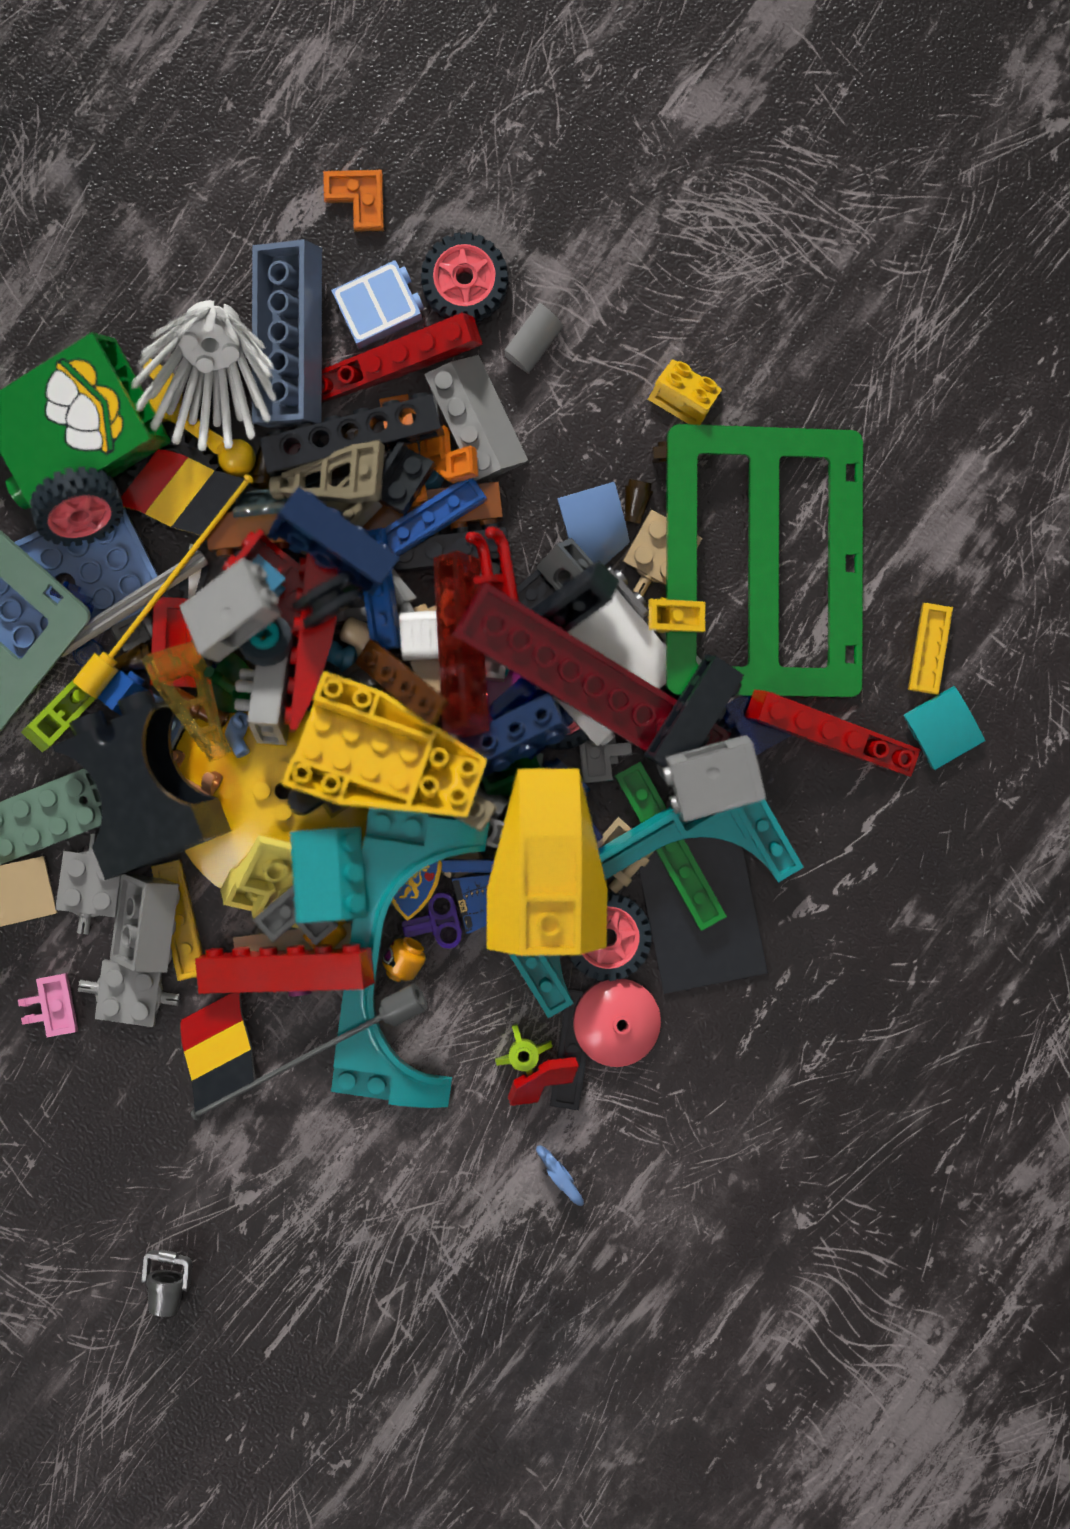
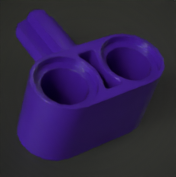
[402,892,463,948]

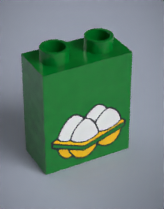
[0,332,171,510]

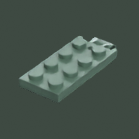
[0,769,102,865]

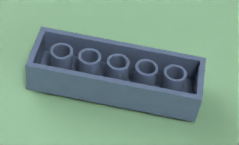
[252,240,322,428]

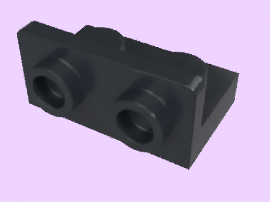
[377,440,436,515]

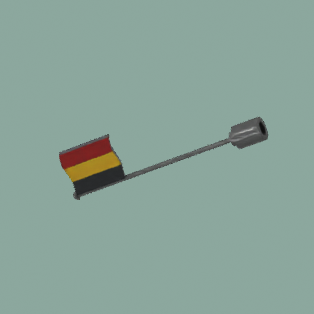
[180,983,428,1120]

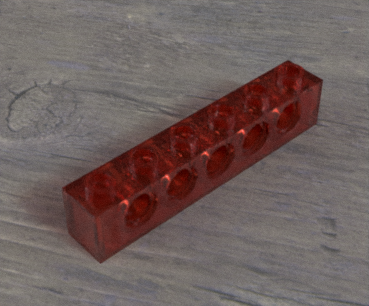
[433,550,490,738]

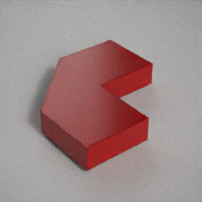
[508,1057,579,1106]

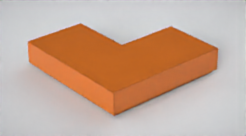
[323,170,384,231]

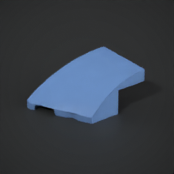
[557,482,630,566]

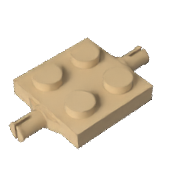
[622,509,702,597]

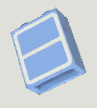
[331,260,424,349]

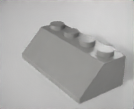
[424,355,529,484]

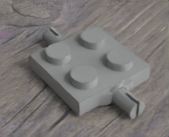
[55,833,121,935]
[78,959,180,1027]

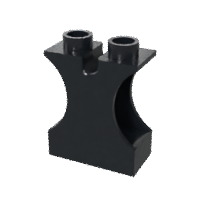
[52,689,231,880]

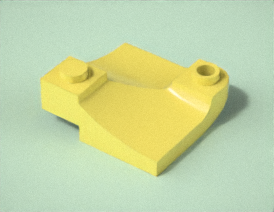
[220,835,300,929]

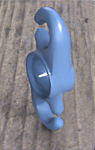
[536,1145,584,1206]

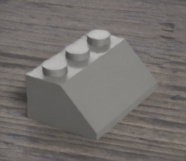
[110,873,180,973]

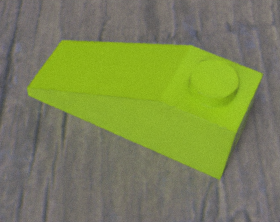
[21,674,95,753]

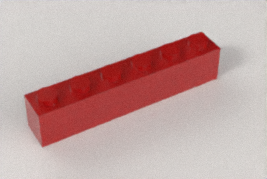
[195,943,375,994]

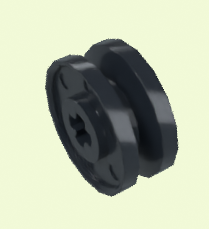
[292,573,362,629]

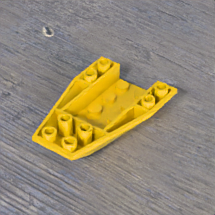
[282,671,487,817]
[486,769,607,955]

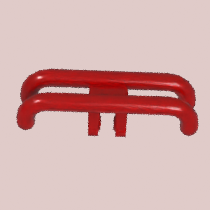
[465,527,519,602]

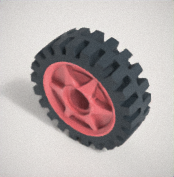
[421,232,508,322]
[30,467,124,546]
[568,893,652,981]

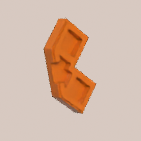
[420,425,478,484]

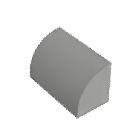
[505,303,563,374]

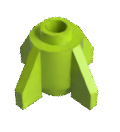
[495,1023,553,1076]

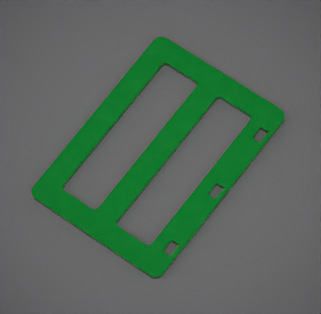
[666,424,863,697]

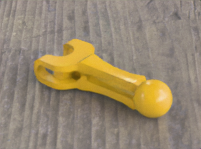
[143,359,256,477]

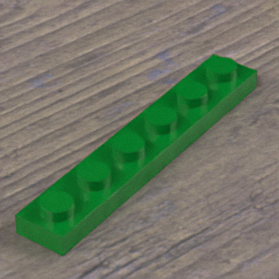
[614,761,727,931]

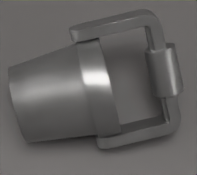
[142,1250,192,1317]

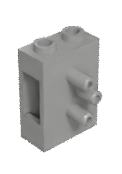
[180,558,281,662]
[235,651,295,745]
[663,735,766,822]

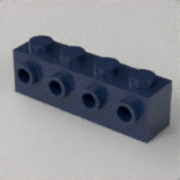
[456,692,571,782]

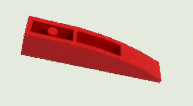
[321,313,483,403]
[284,553,338,733]
[745,689,921,777]

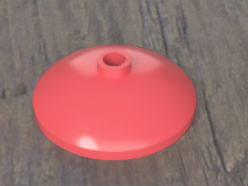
[573,978,661,1067]

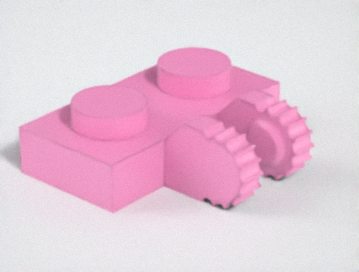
[18,973,78,1037]

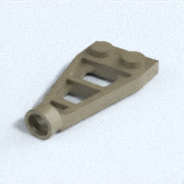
[269,440,385,504]

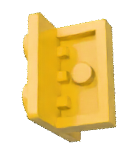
[647,360,722,425]

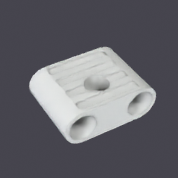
[400,611,439,661]

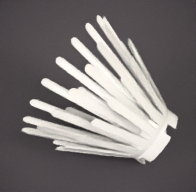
[132,300,276,451]

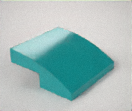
[903,686,985,770]

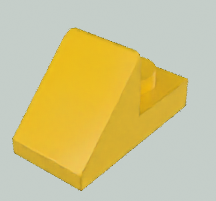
[649,599,705,633]

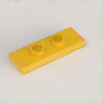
[908,603,953,695]

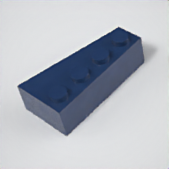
[266,486,400,595]

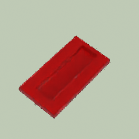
[150,597,199,688]

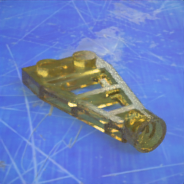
[142,641,231,762]

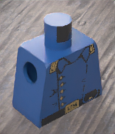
[452,875,490,934]

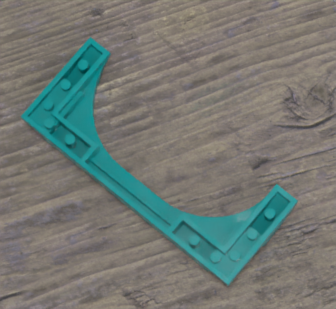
[508,799,804,1019]
[331,808,490,1108]

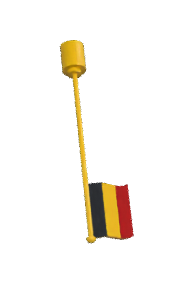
[73,449,253,699]

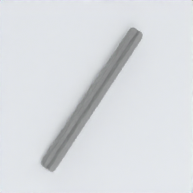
[61,551,208,657]

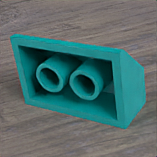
[290,827,367,923]

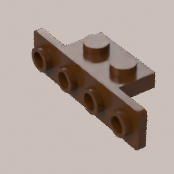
[356,639,448,725]

